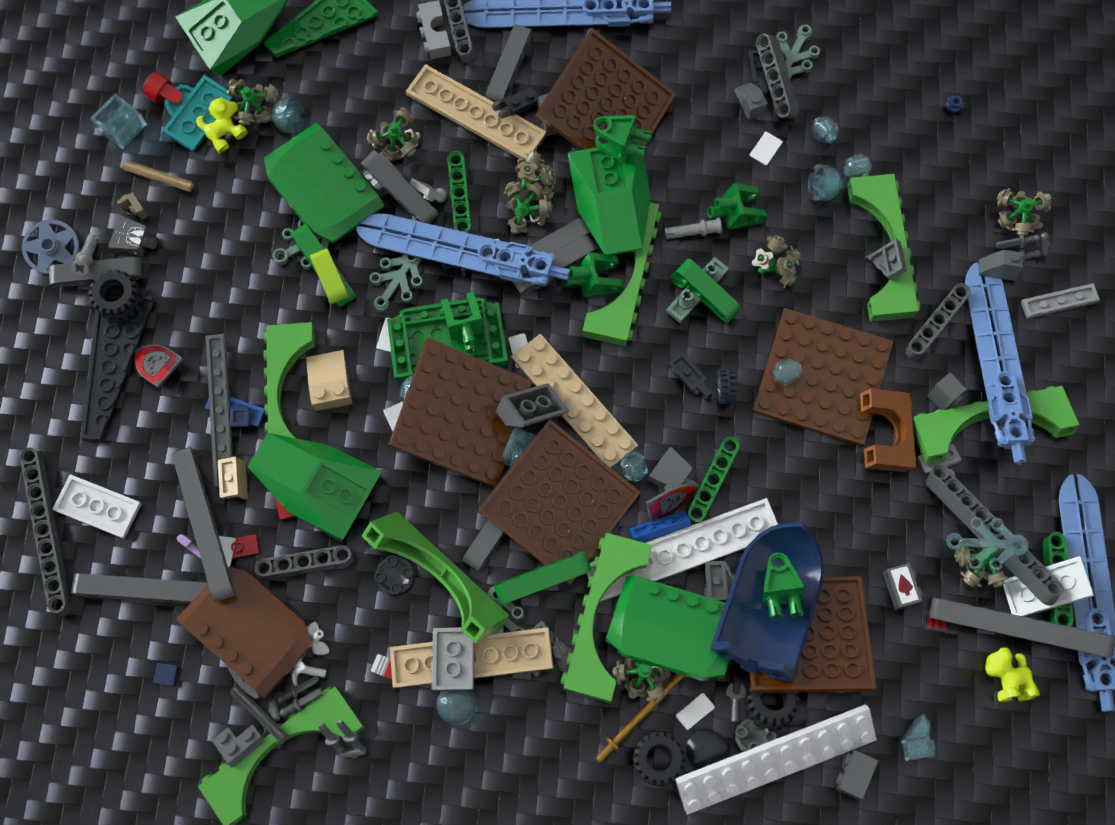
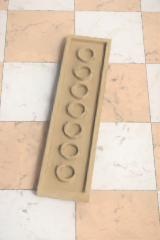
[406,64,546,159]
[511,334,638,469]
[390,627,553,688]

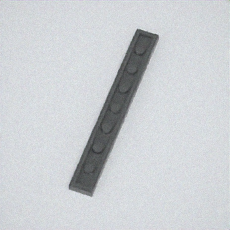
[206,334,233,488]

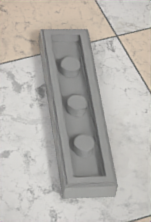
[1021,283,1100,319]

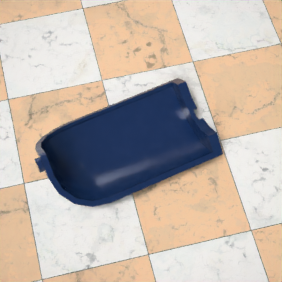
[710,521,824,681]

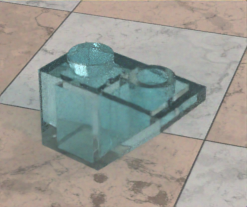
[901,715,936,761]

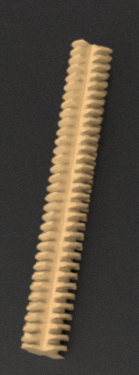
[122,160,194,192]

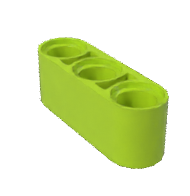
[309,248,348,304]

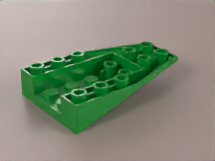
[176,0,289,76]
[568,140,651,256]
[247,433,382,542]

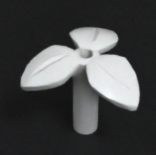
[308,622,329,655]
[292,653,326,686]

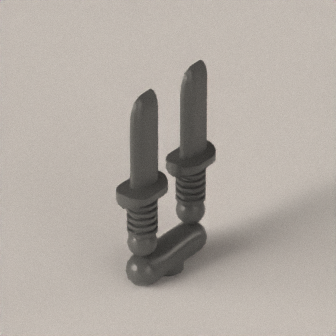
[996,232,1050,263]
[268,676,322,721]
[318,720,367,759]

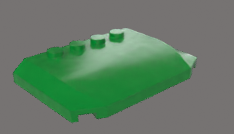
[264,123,384,244]
[387,297,508,383]
[606,576,728,681]

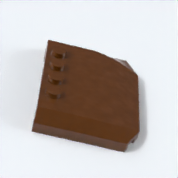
[176,567,314,698]

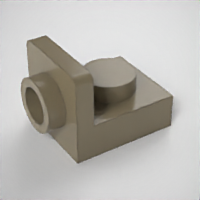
[117,192,148,220]

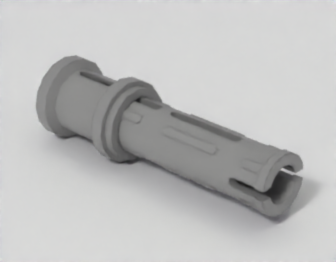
[665,217,722,240]
[71,235,99,276]

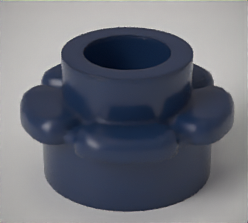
[946,95,964,113]

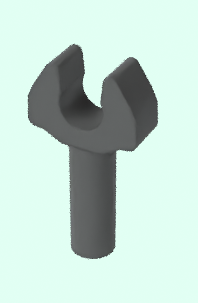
[726,683,747,722]

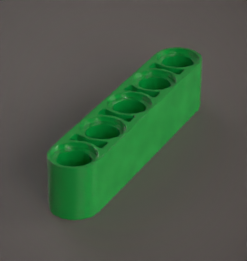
[448,151,472,234]
[290,224,356,307]
[687,437,740,525]
[1042,532,1074,627]
[494,551,592,605]

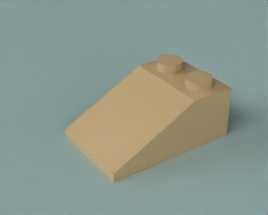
[306,350,353,411]

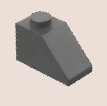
[734,83,768,120]
[979,250,1023,281]

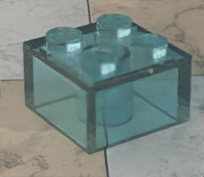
[90,94,147,149]

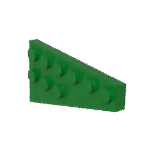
[264,0,379,58]

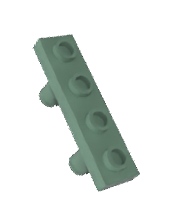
[666,257,729,323]

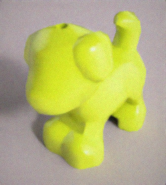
[196,97,248,154]
[985,648,1040,702]

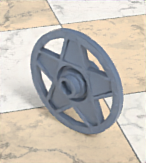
[22,220,79,274]

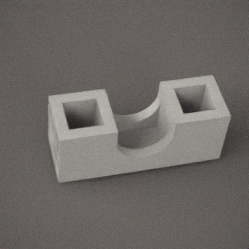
[416,0,451,59]

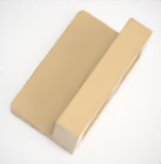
[218,457,248,499]

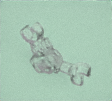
[551,636,599,673]

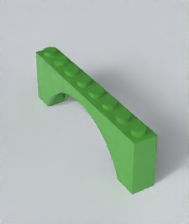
[847,174,920,322]
[582,203,661,346]
[263,322,315,438]
[913,386,1079,465]
[362,512,510,644]
[561,533,652,703]
[198,687,365,825]

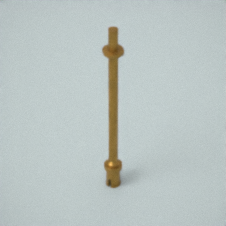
[595,673,684,763]

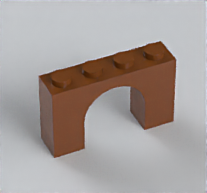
[860,388,916,472]

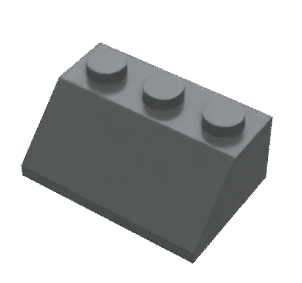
[496,383,569,427]

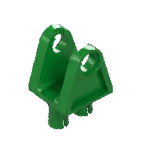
[593,115,653,164]
[707,184,768,230]
[563,253,624,298]
[440,291,484,353]
[763,553,804,620]

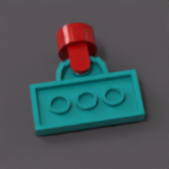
[142,72,235,152]

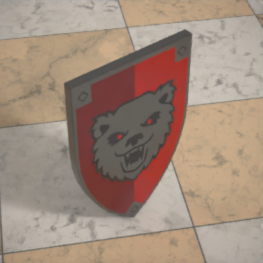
[135,345,183,388]
[646,483,700,522]

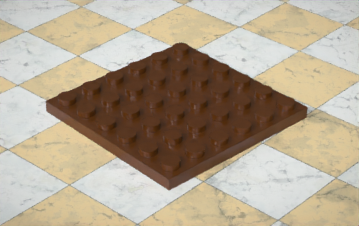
[535,28,676,150]
[752,308,893,447]
[388,338,532,488]
[477,419,641,585]
[749,576,876,693]

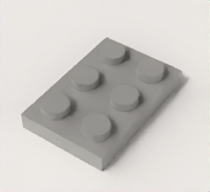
[432,628,474,690]

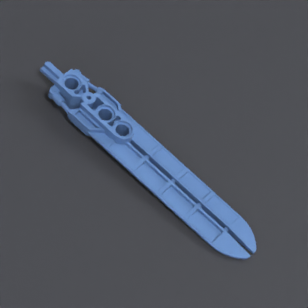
[463,0,671,28]
[356,214,570,286]
[965,263,1035,465]
[1059,474,1115,712]

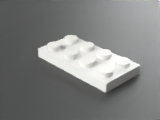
[52,475,141,539]
[1003,556,1094,617]

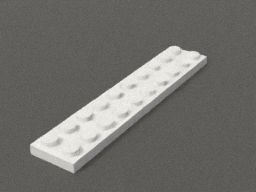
[586,498,778,603]
[675,704,876,815]

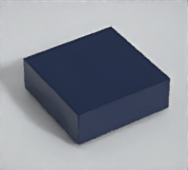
[230,407,251,427]
[153,663,179,686]

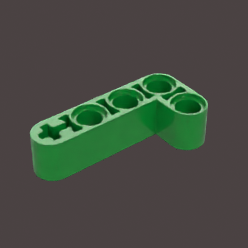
[670,259,741,323]

